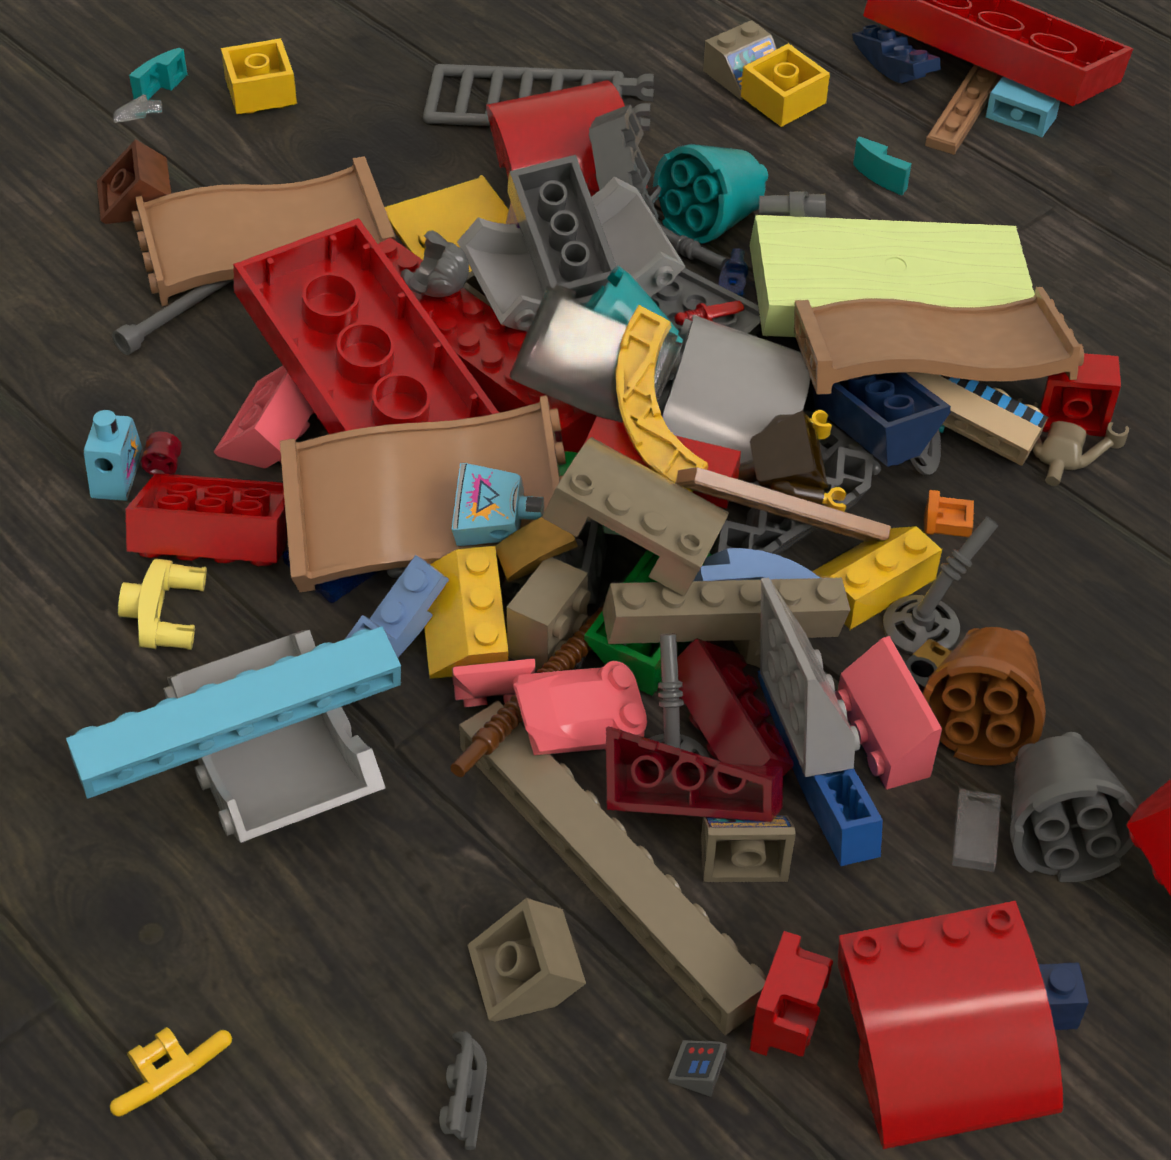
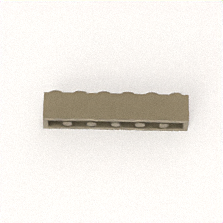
[603,578,850,644]

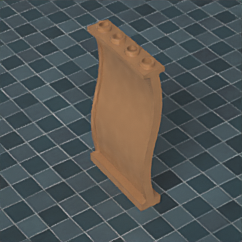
[132,156,396,306]
[794,287,1084,394]
[280,395,566,592]

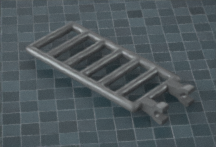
[422,64,654,131]

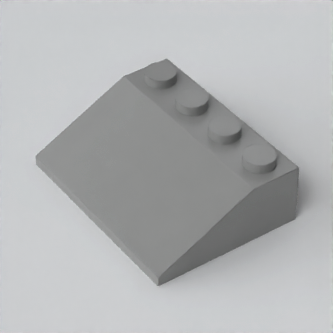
[760,577,860,777]

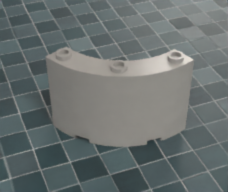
[457,177,685,332]
[662,315,811,486]
[163,630,385,842]

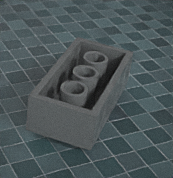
[507,155,617,301]

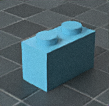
[986,77,1060,137]

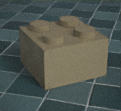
[507,557,591,670]

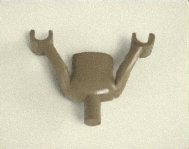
[1018,398,1129,486]

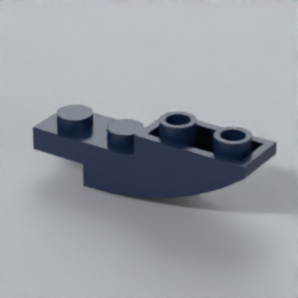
[852,24,941,83]

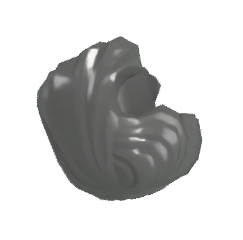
[400,230,469,297]

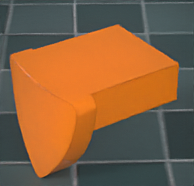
[924,490,974,537]

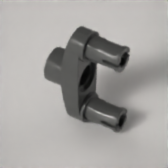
[759,191,826,218]

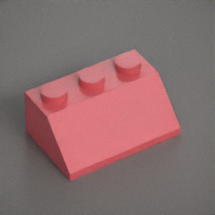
[214,366,315,469]
[835,636,942,790]

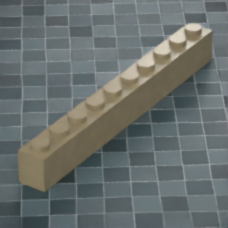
[459,701,766,1035]

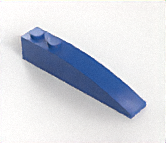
[758,671,883,866]

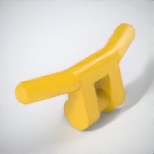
[110,1027,232,1117]

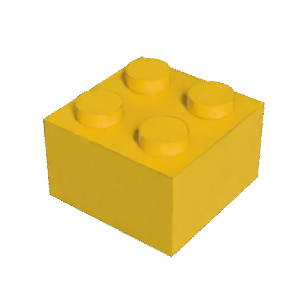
[221,38,297,114]
[741,43,830,127]

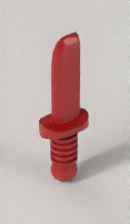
[674,301,744,326]

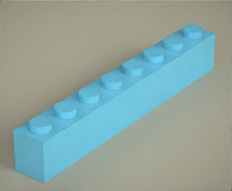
[66,626,401,799]

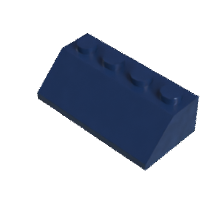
[813,372,951,467]

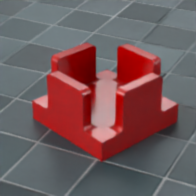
[750,931,833,1056]

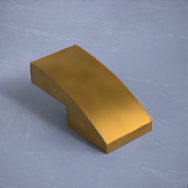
[495,517,578,582]

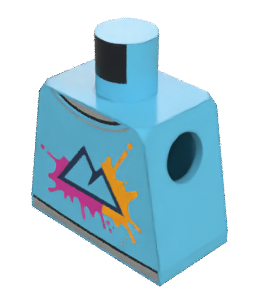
[84,410,143,501]
[451,463,544,546]

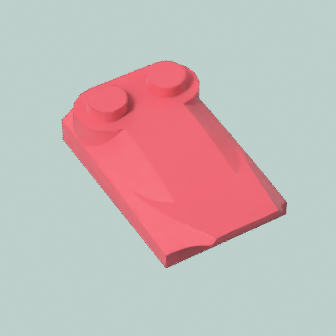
[513,661,647,755]

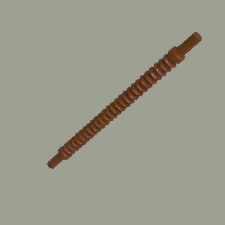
[450,602,605,777]

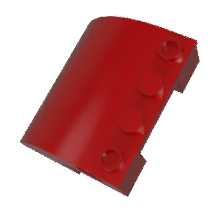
[486,80,648,197]
[838,901,1063,1149]

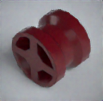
[141,431,182,475]

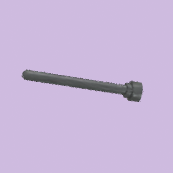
[112,279,234,355]

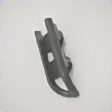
[439,1031,487,1150]

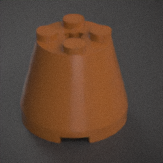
[922,627,1046,765]

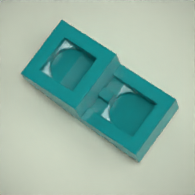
[129,48,188,104]
[853,136,912,195]

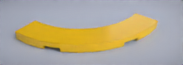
[616,305,708,492]

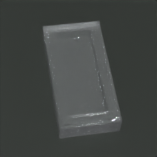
[952,789,1001,872]

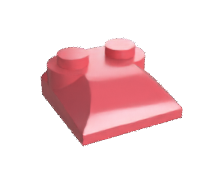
[452,659,536,707]

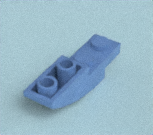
[693,548,820,581]
[345,555,449,658]

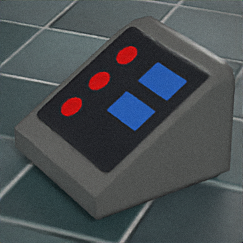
[668,1040,727,1097]

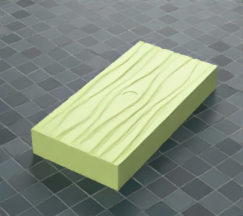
[750,215,1035,337]

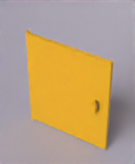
[384,175,509,272]

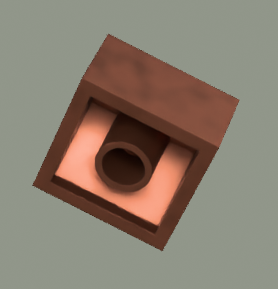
[97,139,171,224]

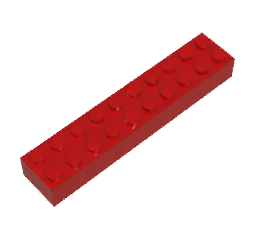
[378,237,617,453]

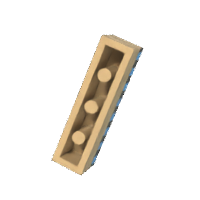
[906,372,1048,466]

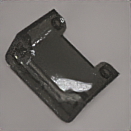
[509,284,682,423]

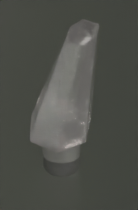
[113,95,162,123]

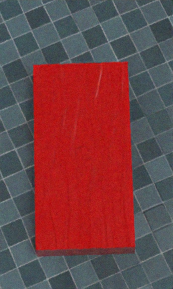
[863,0,1133,106]
[233,218,499,434]

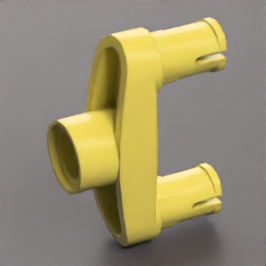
[118,559,207,650]

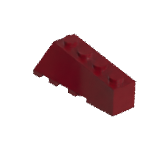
[677,638,794,775]
[606,726,783,822]

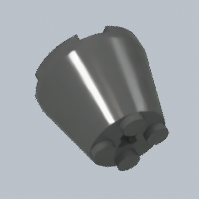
[1010,732,1137,882]

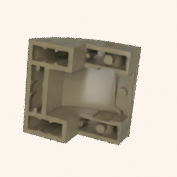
[542,437,729,596]

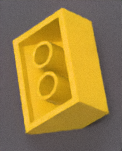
[812,526,942,630]
[424,546,508,679]

